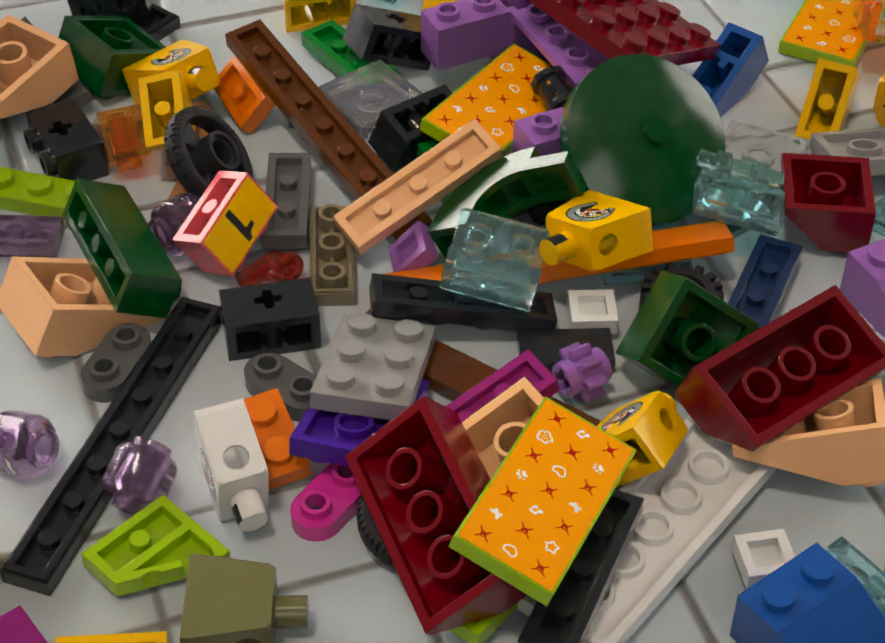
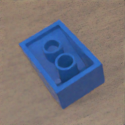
[730,542,885,643]

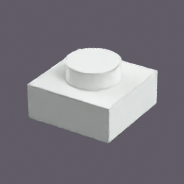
[567,289,619,334]
[731,529,795,589]

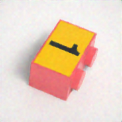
[172,171,278,277]

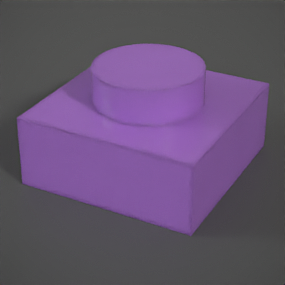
[388,220,438,272]

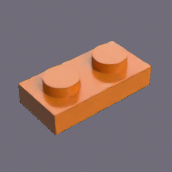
[214,55,275,134]
[244,388,312,491]

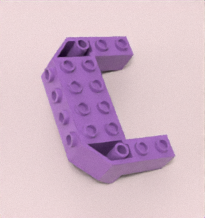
[421,0,610,156]

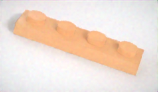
[333,119,502,255]

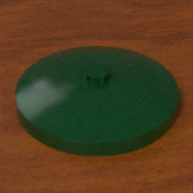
[560,54,726,227]

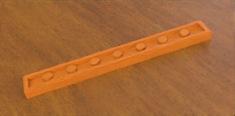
[385,220,735,288]

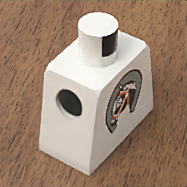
[193,398,269,532]

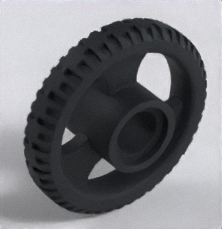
[164,106,253,202]

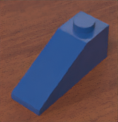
[692,22,769,117]

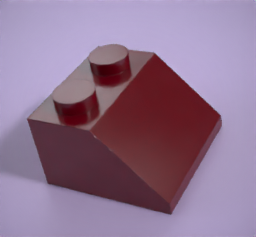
[781,153,876,253]

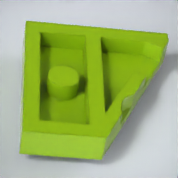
[81,494,230,597]

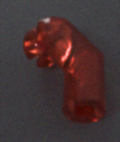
[235,252,304,287]

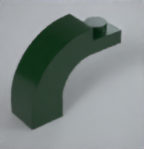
[428,147,587,263]

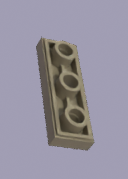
[310,204,356,306]

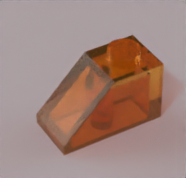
[92,104,151,172]

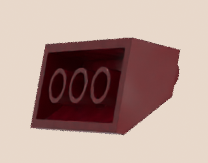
[674,285,885,452]
[345,396,527,635]

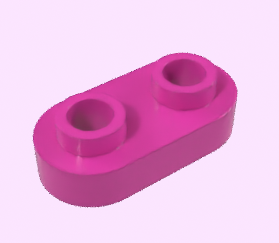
[290,463,361,542]

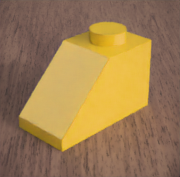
[794,58,861,141]
[138,69,196,152]

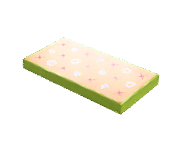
[778,0,885,67]
[420,43,573,158]
[448,396,637,606]

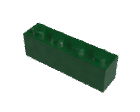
[63,178,182,319]

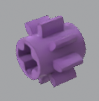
[552,342,612,403]

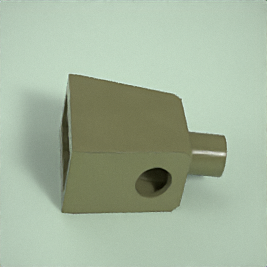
[180,554,309,643]

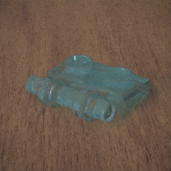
[692,149,785,237]

